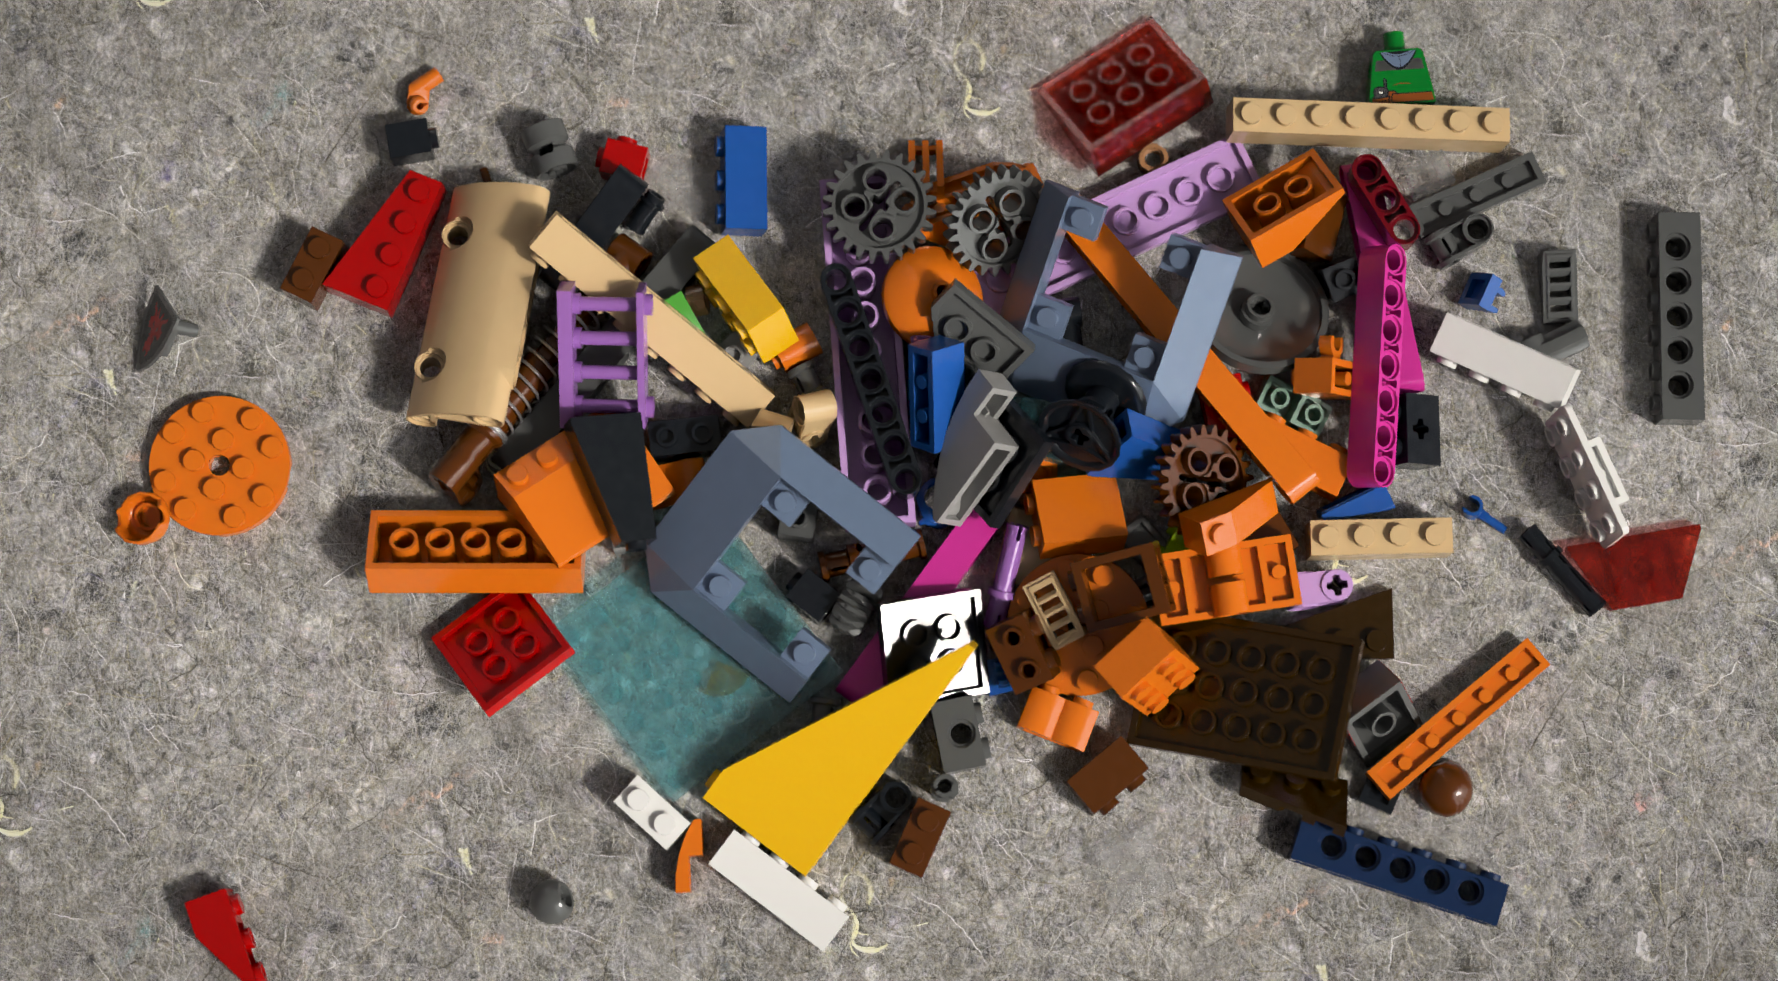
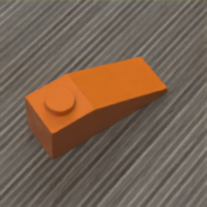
[1178,479,1278,556]

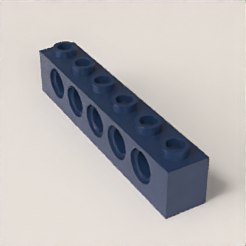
[1286,818,1509,927]

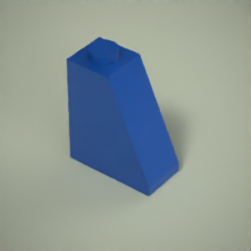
[1086,408,1180,480]

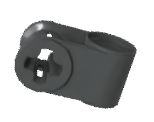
[1423,213,1494,271]

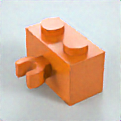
[1291,335,1353,400]

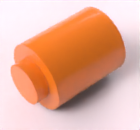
[771,322,823,373]

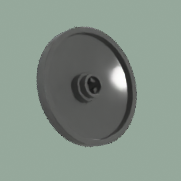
[1211,244,1329,374]

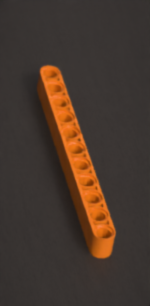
[1064,194,1321,505]

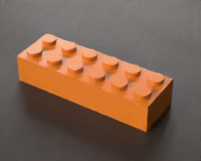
[365,510,586,593]

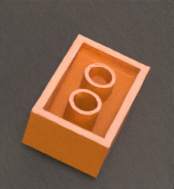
[1222,148,1345,268]

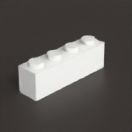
[1430,312,1581,412]
[708,829,849,952]

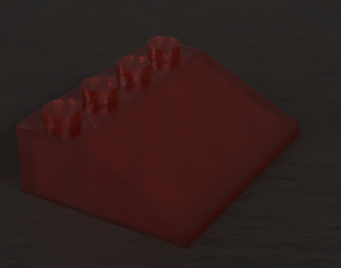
[1036,16,1214,177]

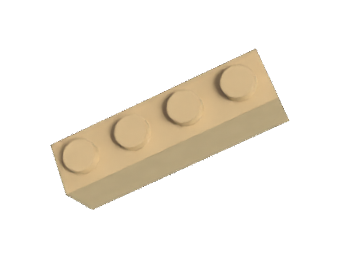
[1305,517,1454,561]

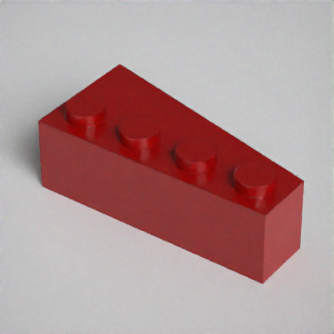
[322,170,447,318]

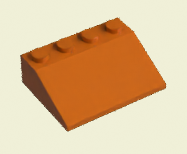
[493,413,675,568]

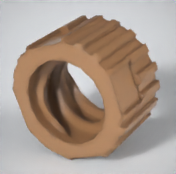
[1137,143,1169,174]
[685,284,710,317]

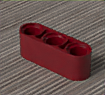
[1347,154,1420,251]

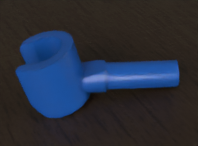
[1462,495,1508,534]

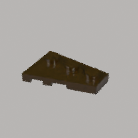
[1285,588,1394,660]

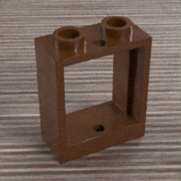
[1068,540,1177,633]

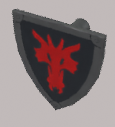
[136,285,199,372]

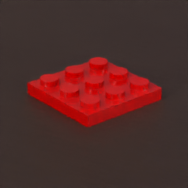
[431,593,576,718]

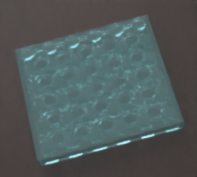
[555,536,843,803]

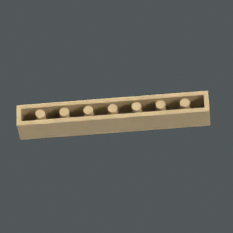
[1226,97,1510,153]
[529,210,775,428]

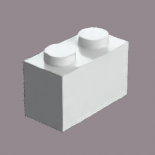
[613,775,691,852]

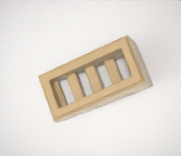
[1022,570,1087,651]

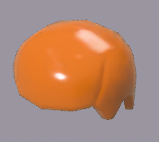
[115,491,170,545]

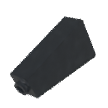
[564,412,657,552]

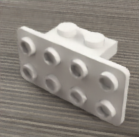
[1544,404,1629,549]

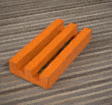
[908,140,944,196]

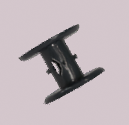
[1039,360,1147,471]

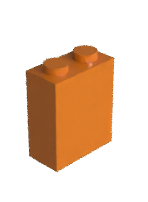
[1024,475,1128,559]

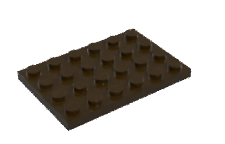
[1127,615,1365,783]

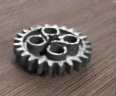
[822,149,937,264]
[942,164,1043,277]

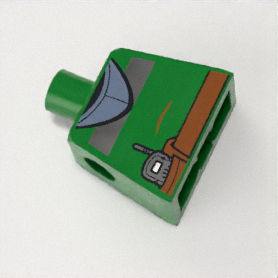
[1365,31,1436,105]

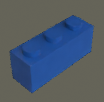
[714,125,767,237]
[908,335,965,454]

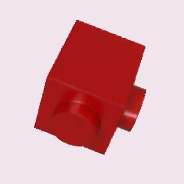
[595,136,650,180]

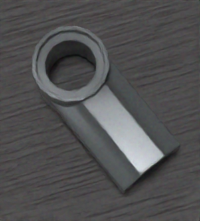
[1520,320,1590,361]

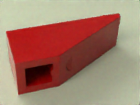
[184,888,267,981]

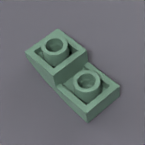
[1253,374,1333,438]

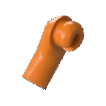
[406,67,444,115]

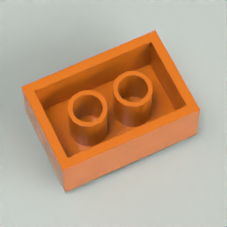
[1094,617,1200,716]

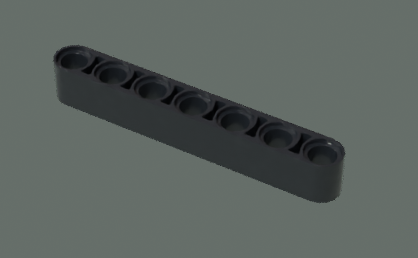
[820,263,922,500]

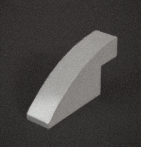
[933,369,1019,527]

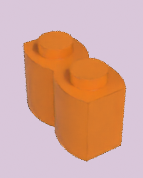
[1016,683,1099,753]

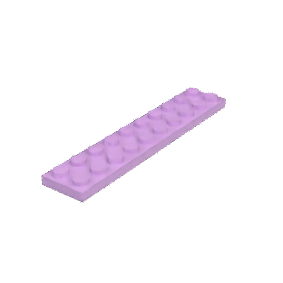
[937,138,1260,315]

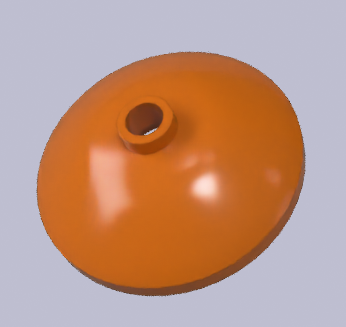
[881,246,983,344]

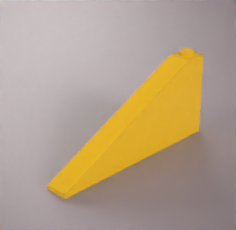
[703,640,979,876]

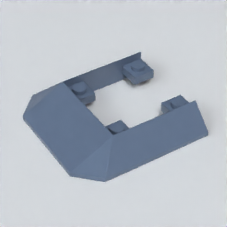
[1000,179,1244,427]
[646,425,921,703]

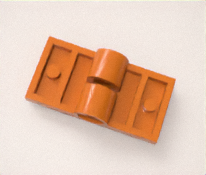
[1158,534,1302,627]

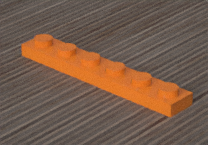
[1365,638,1551,801]

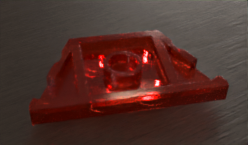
[1564,524,1701,612]

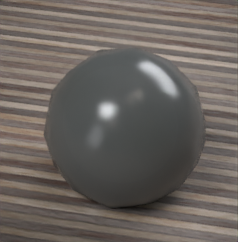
[529,879,574,925]

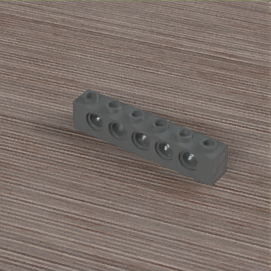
[1646,212,1705,425]

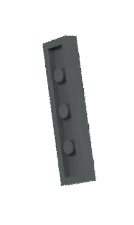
[1409,151,1547,241]

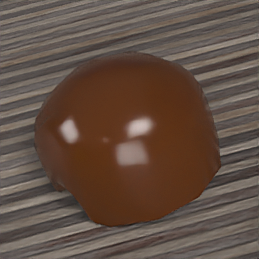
[1418,760,1473,817]

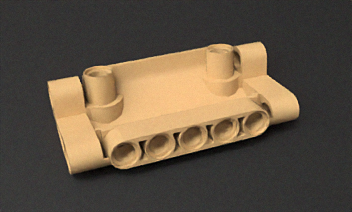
[406,182,550,427]

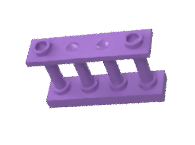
[557,281,655,429]

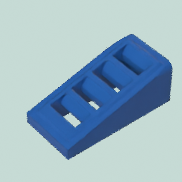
[1315,487,1395,520]

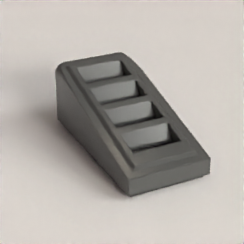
[1537,249,1578,324]

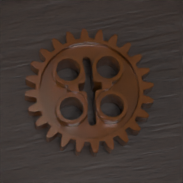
[1151,424,1254,535]

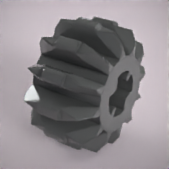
[829,578,883,638]

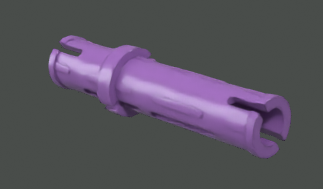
[983,522,1029,628]

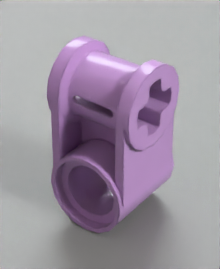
[1287,569,1353,611]

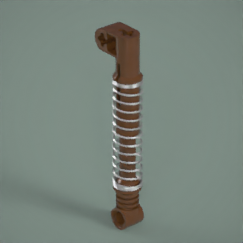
[428,233,653,507]

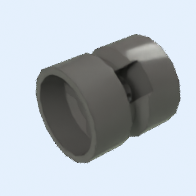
[520,118,579,181]

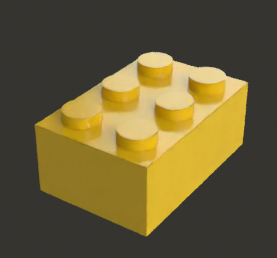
[693,235,799,364]

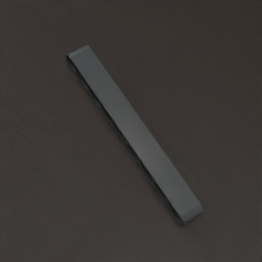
[492,225,715,469]

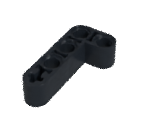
[538,164,649,291]

